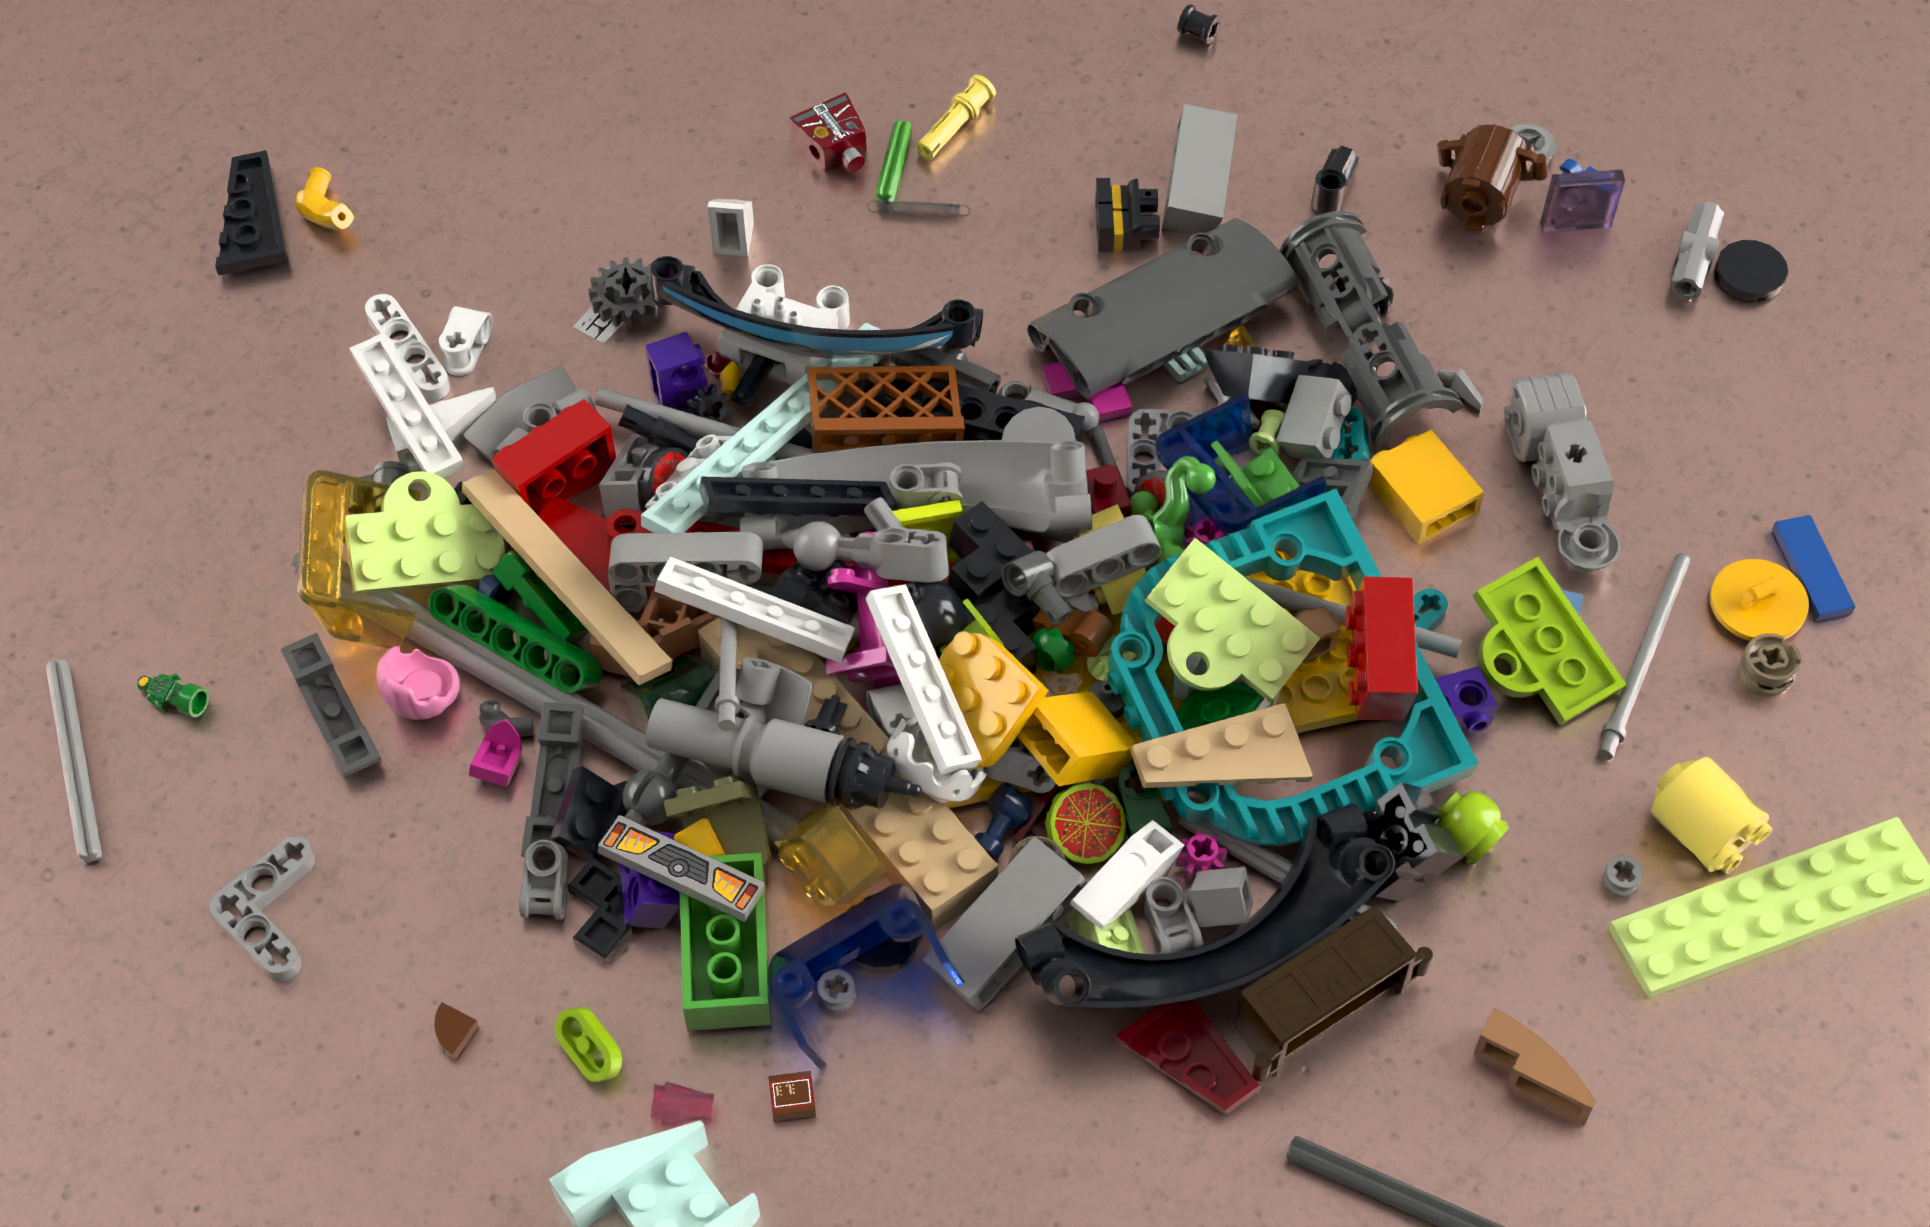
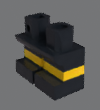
[1095,178,1160,252]

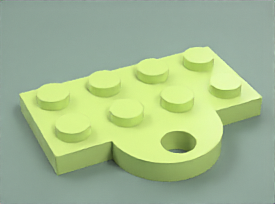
[343,471,506,594]
[1144,538,1320,702]

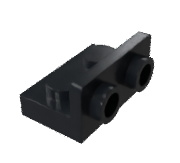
[550,766,628,862]

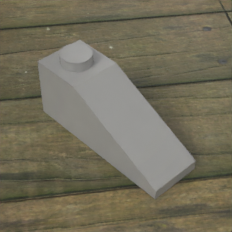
[599,434,665,528]

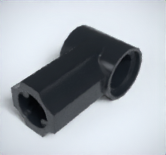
[1311,145,1360,214]

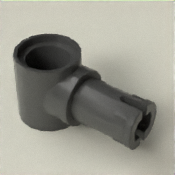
[1002,551,1073,627]

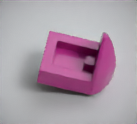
[469,719,522,787]

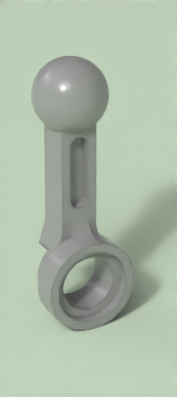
[998,381,1099,432]

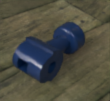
[974,782,1033,862]

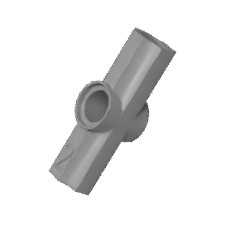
[1670,201,1724,300]

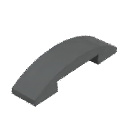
[280,633,382,777]
[521,702,584,860]

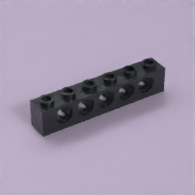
[861,363,1085,442]

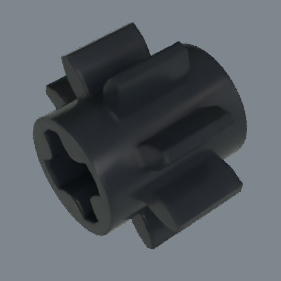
[685,384,733,423]

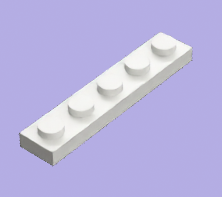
[350,333,465,479]
[654,557,855,663]
[866,584,982,775]

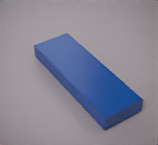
[1772,515,1856,621]

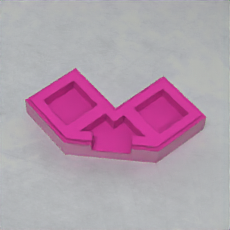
[1041,362,1132,422]

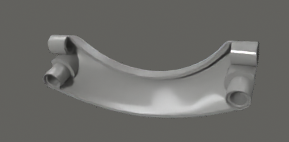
[740,440,1092,551]

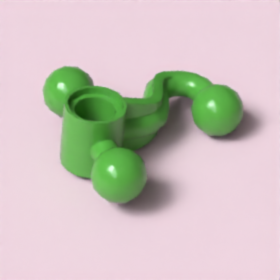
[1130,456,1216,564]

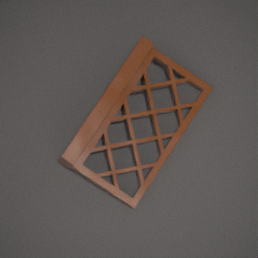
[807,366,965,453]

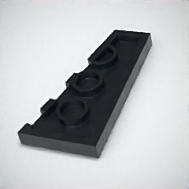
[215,150,289,276]

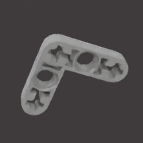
[1126,409,1236,499]
[209,836,315,982]

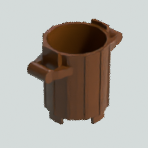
[1437,124,1547,231]

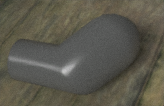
[479,700,534,737]

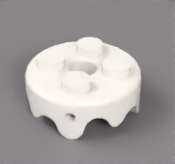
[887,716,987,803]

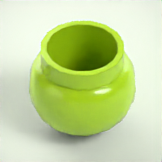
[1436,791,1509,865]

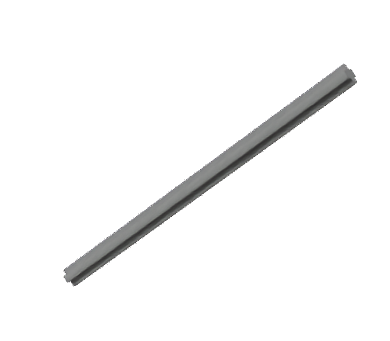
[291,542,816,862]

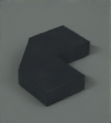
[567,857,632,965]

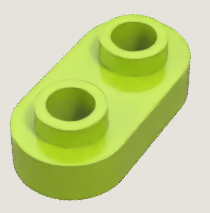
[555,1007,622,1082]

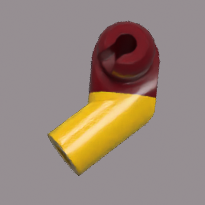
[704,351,741,401]

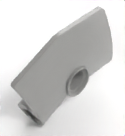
[464,366,597,463]
[703,658,813,799]

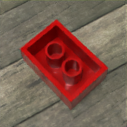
[492,398,617,515]
[1345,576,1418,721]

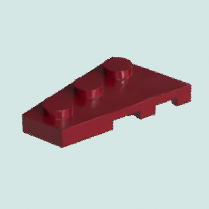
[1115,999,1260,1115]

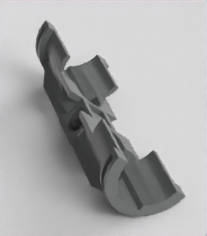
[1279,211,1464,452]

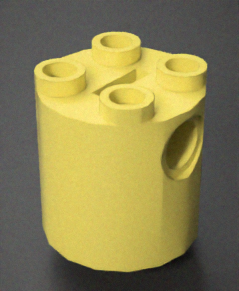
[1650,757,1772,874]

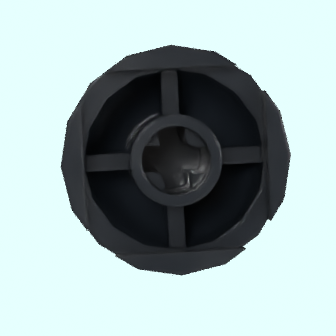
[906,581,968,653]

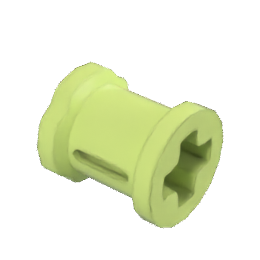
[1249,409,1285,455]

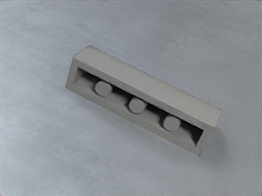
[1162,104,1237,234]
[923,836,1087,1013]

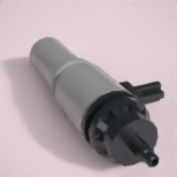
[646,695,922,810]

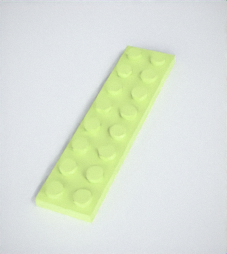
[1608,817,1930,999]

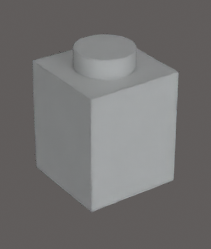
[1187,867,1253,928]

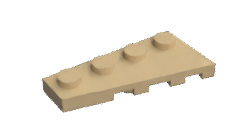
[1130,703,1313,788]

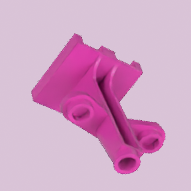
[826,532,901,689]

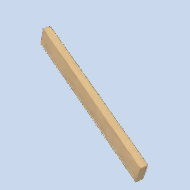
[462,469,673,685]

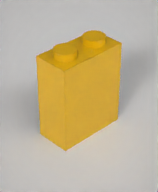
[1368,430,1484,545]
[1017,691,1137,786]

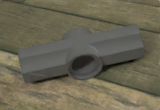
[891,345,1001,394]

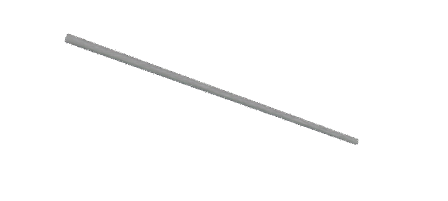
[595,388,1462,659]

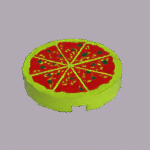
[1045,783,1126,864]

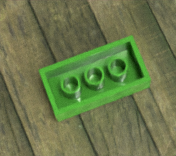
[680,852,771,1031]

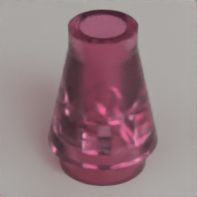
[651,1081,714,1124]

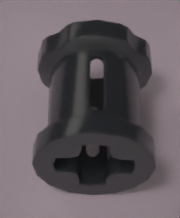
[1177,4,1221,44]

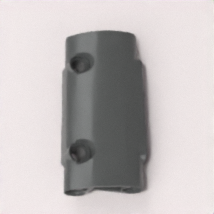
[1027,218,1298,399]

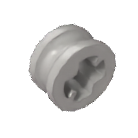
[1602,855,1643,897]
[817,969,855,1012]

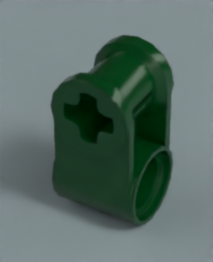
[1116,764,1172,839]

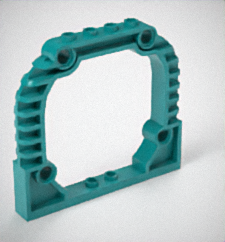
[1107,489,1479,847]

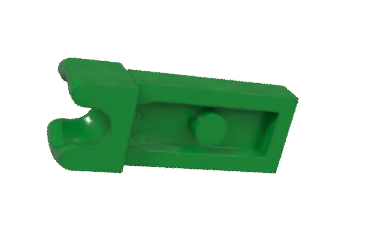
[493,550,589,642]

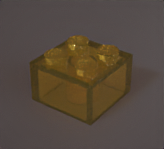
[774,806,887,906]

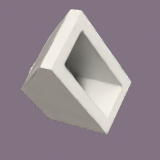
[708,199,754,256]

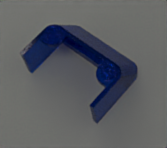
[1155,393,1327,534]
[769,884,965,1069]

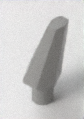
[1437,367,1483,413]

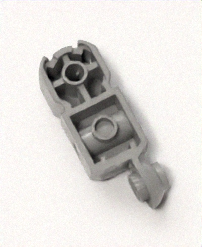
[1504,372,1621,573]

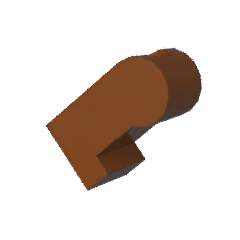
[1032,608,1115,657]

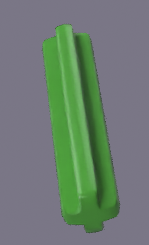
[875,120,912,205]

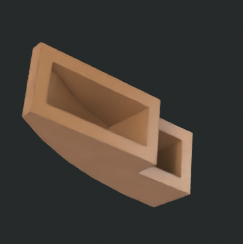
[1474,1008,1596,1125]

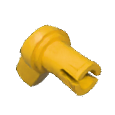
[295,167,354,230]

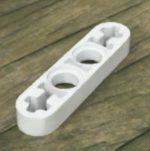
[365,294,450,401]

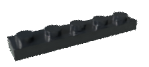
[699,476,896,517]

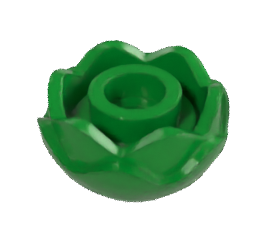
[1031,628,1076,672]

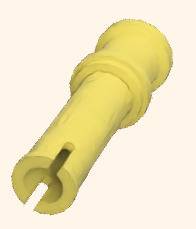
[915,75,996,160]

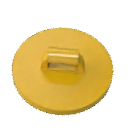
[1710,559,1809,641]

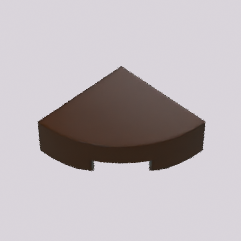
[434,1002,479,1060]

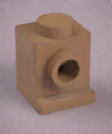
[1294,606,1341,663]

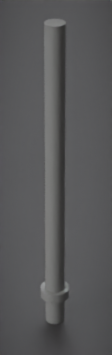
[1597,553,1690,760]
[715,617,740,731]

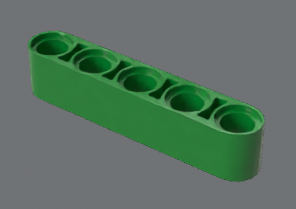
[428,584,603,693]

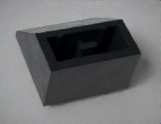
[1205,344,1309,404]

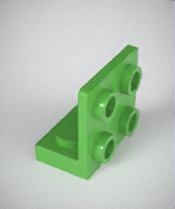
[1211,440,1309,519]

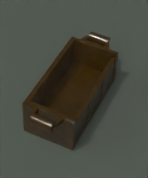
[1235,906,1433,1082]

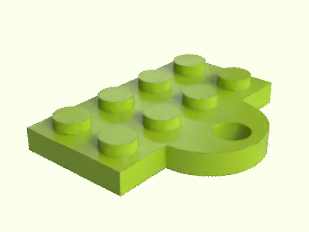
[1472,556,1627,725]

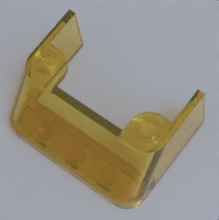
[297,470,420,649]

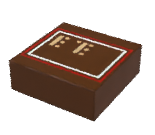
[768,1071,816,1122]

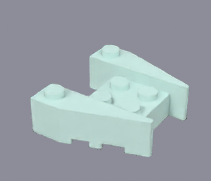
[549,1120,760,1227]

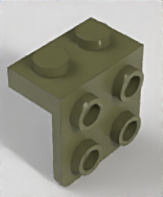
[664,776,771,865]

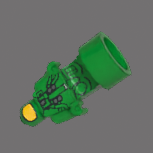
[137,674,209,718]

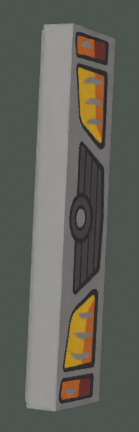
[598,815,765,922]

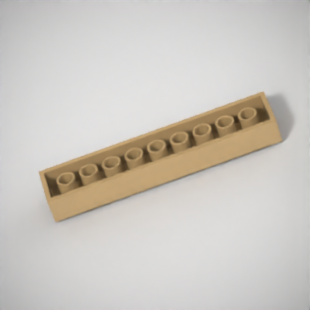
[697,591,998,933]

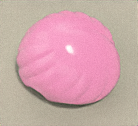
[377,646,460,720]

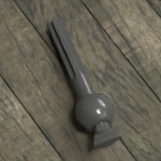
[622,668,740,827]

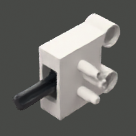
[719,264,850,408]

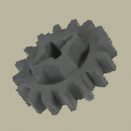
[588,257,665,328]

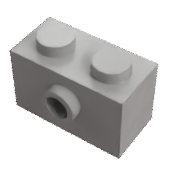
[1276,375,1352,458]

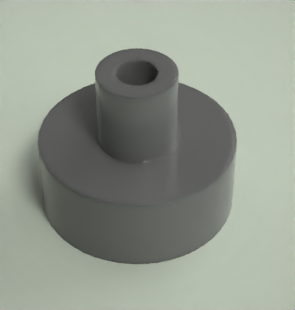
[1088,680,1126,719]

